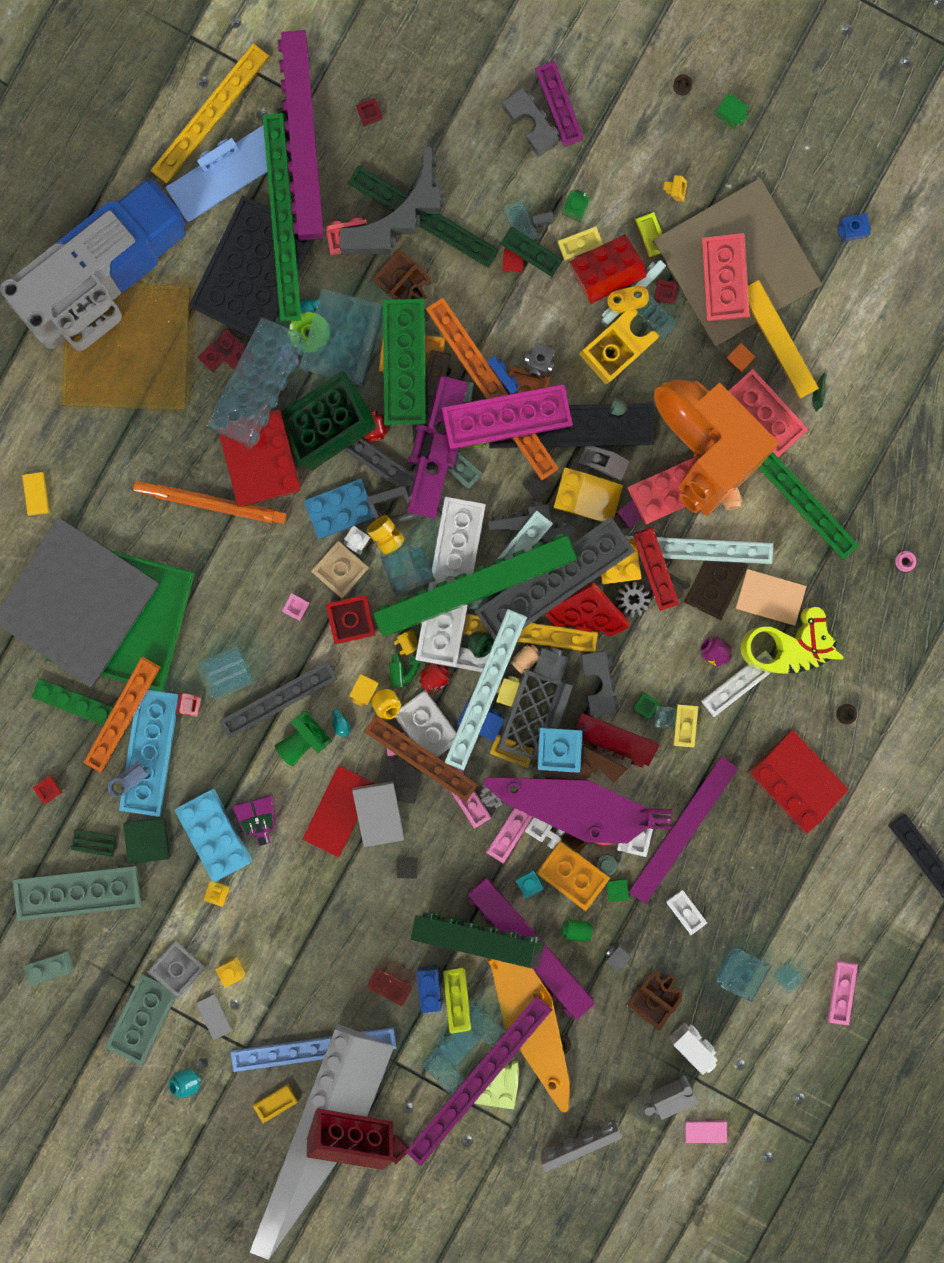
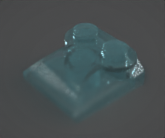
[717,948,772,1002]

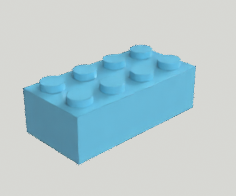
[175,788,253,883]

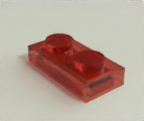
[366,968,412,1007]

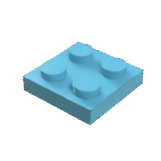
[538,728,582,773]

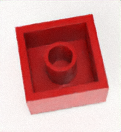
[326,595,376,645]

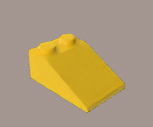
[553,468,623,523]

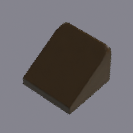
[560,833,588,853]

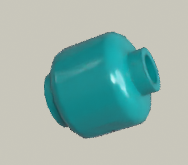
[168,1069,201,1099]

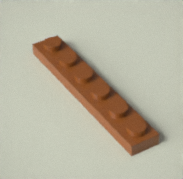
[364,715,478,802]

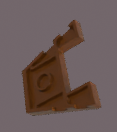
[542,745,628,783]

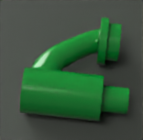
[389,654,424,687]

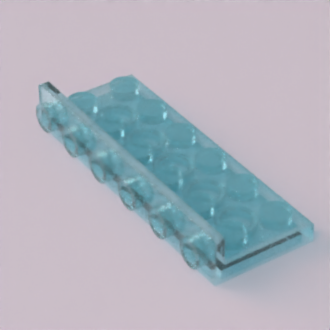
[206,317,306,449]

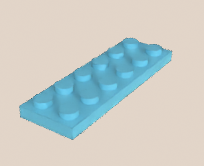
[119,689,179,817]

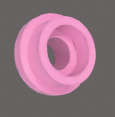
[895,551,916,572]

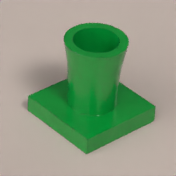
[275,710,332,766]

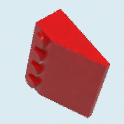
[217,410,301,507]
[747,730,848,834]

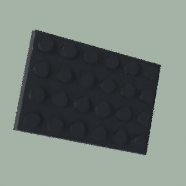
[188,195,314,343]

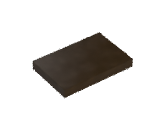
[684,561,748,621]

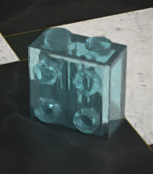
[380,542,435,596]
[198,646,255,700]

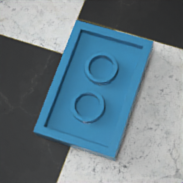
[304,479,375,540]

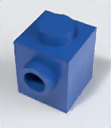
[837,213,871,242]

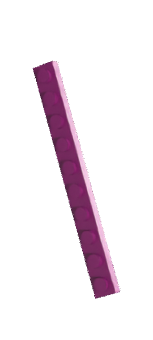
[406,996,553,1166]

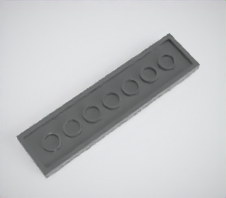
[475,517,636,641]

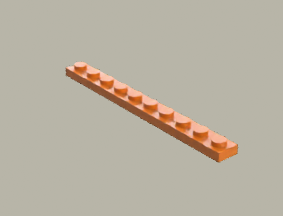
[426,297,559,481]

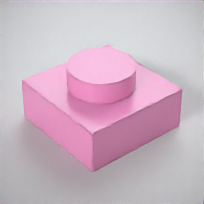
[282,593,310,621]

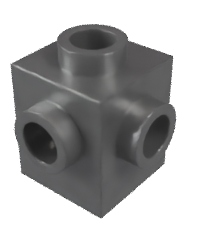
[524,342,555,378]

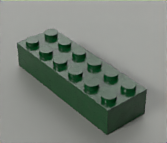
[410,912,545,968]

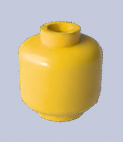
[371,689,401,719]

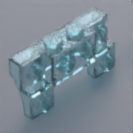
[421,1002,506,1096]

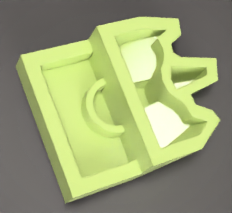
[474,1061,519,1110]

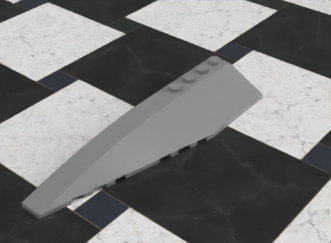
[249,1023,395,1260]

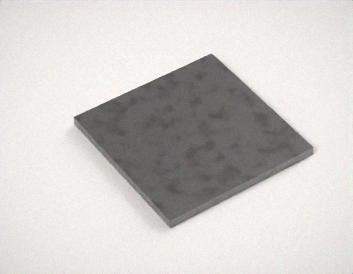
[0,517,160,688]

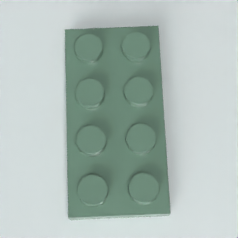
[105,973,176,1066]

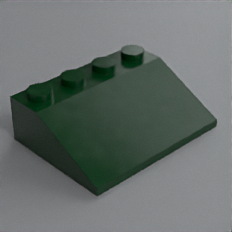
[281,370,377,471]

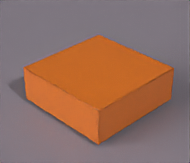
[726,343,755,373]

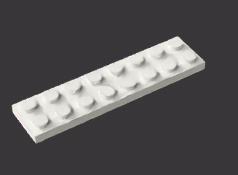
[416,497,486,667]

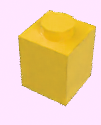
[349,674,380,707]
[215,956,246,988]

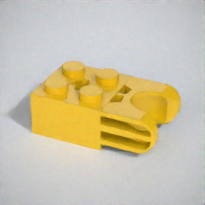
[579,309,659,384]

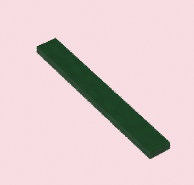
[348,165,499,269]

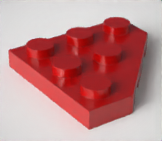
[545,582,630,636]

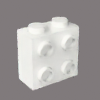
[669,1023,718,1075]

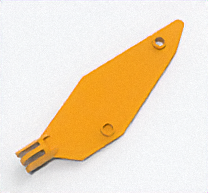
[486,958,570,1112]

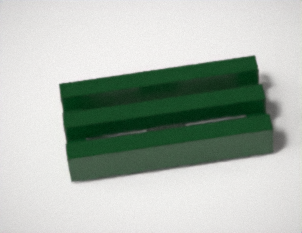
[71,829,116,857]

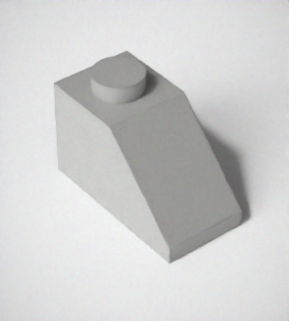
[578,446,630,480]

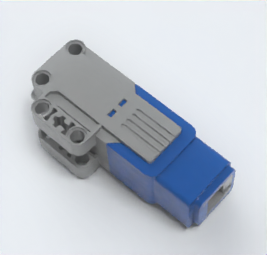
[0,178,186,351]

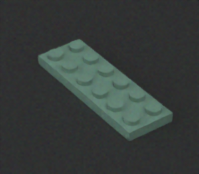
[13,865,141,921]

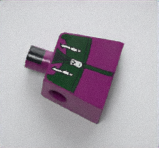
[233,795,276,846]

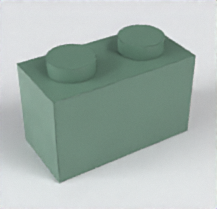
[23,950,74,986]

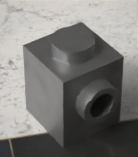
[534,647,569,681]

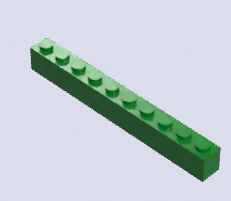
[373,534,578,637]

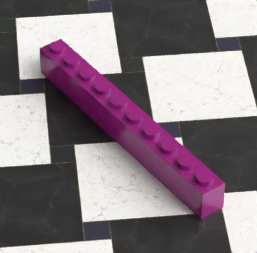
[277,30,324,241]

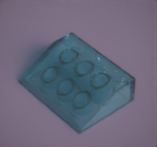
[299,289,383,388]

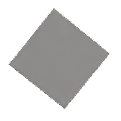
[147,940,206,999]

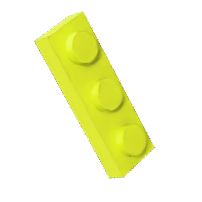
[443,968,472,1034]

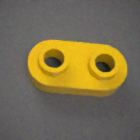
[607,285,649,313]

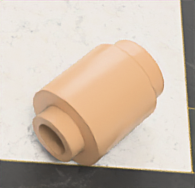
[510,645,541,675]

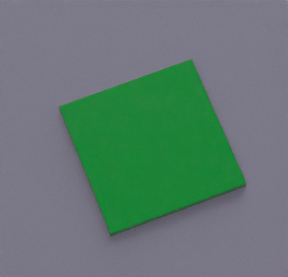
[45,550,195,692]

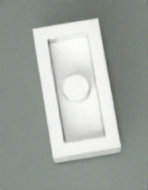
[666,889,707,935]

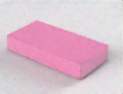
[685,1120,727,1143]

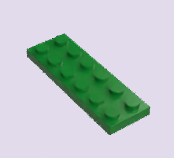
[383,299,427,425]

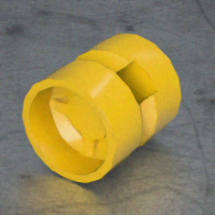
[366,515,405,554]

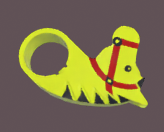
[741,607,844,674]

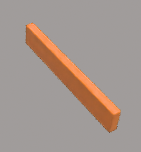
[83,657,161,773]

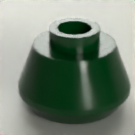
[468,631,494,658]

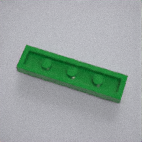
[31,678,114,726]

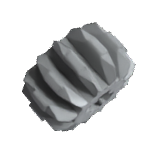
[615,582,651,617]

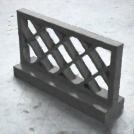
[498,669,573,761]

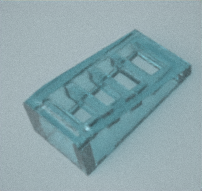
[637,295,676,339]

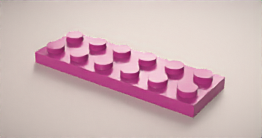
[442,384,573,450]

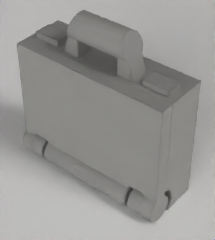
[643,1075,698,1120]

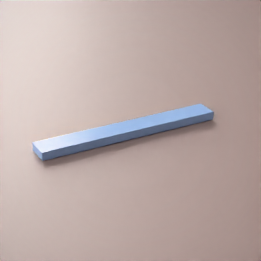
[231,1027,397,1072]

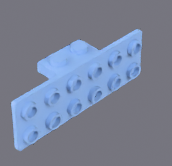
[166,125,291,222]

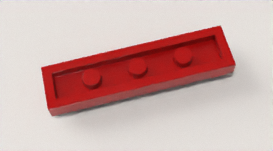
[633,527,679,611]

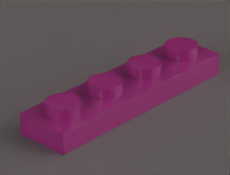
[535,61,583,147]

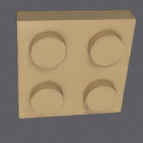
[311,541,369,599]

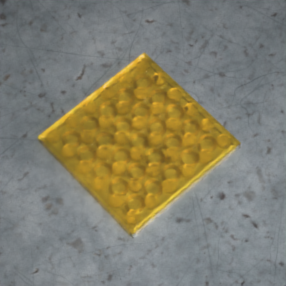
[61,284,190,410]

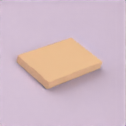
[735,569,807,626]

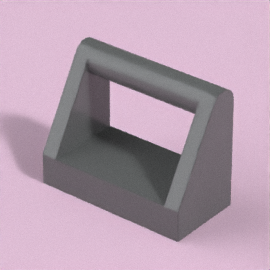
[367,486,419,525]

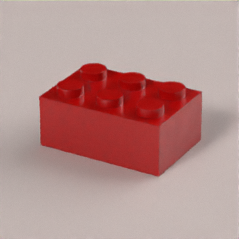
[569,234,646,304]

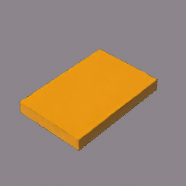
[536,840,610,911]

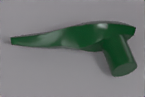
[812,373,827,412]

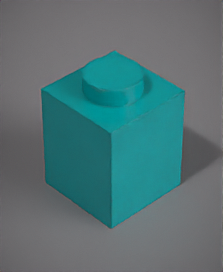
[515,868,544,899]

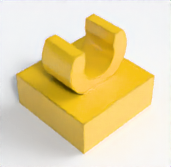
[663,175,687,202]
[394,629,419,655]
[204,880,230,907]

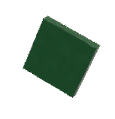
[123,818,170,864]

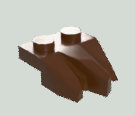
[371,248,432,300]
[625,970,682,1031]

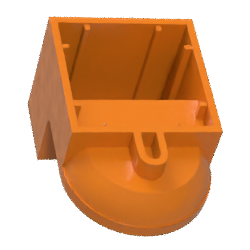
[654,379,779,517]

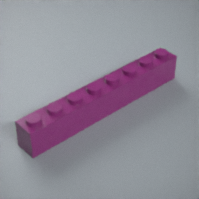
[467,876,595,1020]

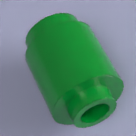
[561,919,593,942]

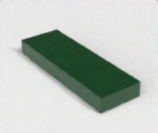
[500,226,563,277]

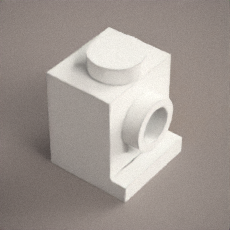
[343,526,372,555]

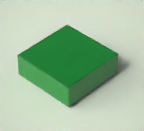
[632,692,661,720]
[606,879,629,902]

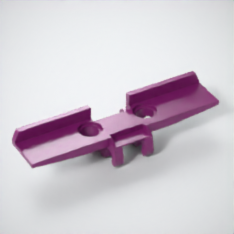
[407,375,468,519]

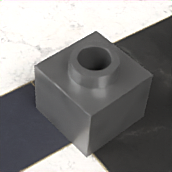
[604,943,632,972]

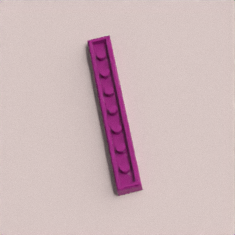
[628,756,738,904]

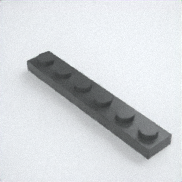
[220,661,338,739]

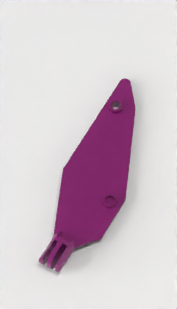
[484,777,672,843]

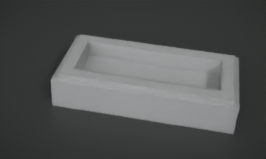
[196,993,233,1040]

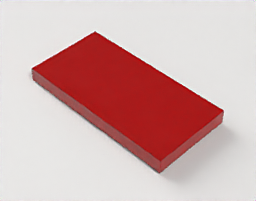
[302,765,375,857]

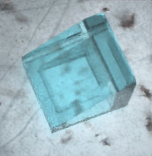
[773,962,804,993]

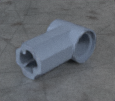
[108,761,149,797]

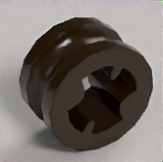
[673,74,692,96]

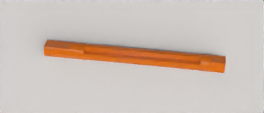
[133,481,287,525]

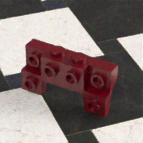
[197,330,287,415]

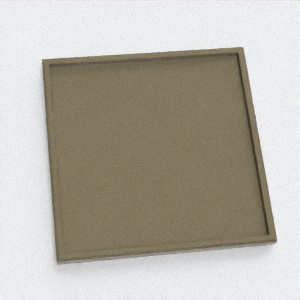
[653,178,822,348]

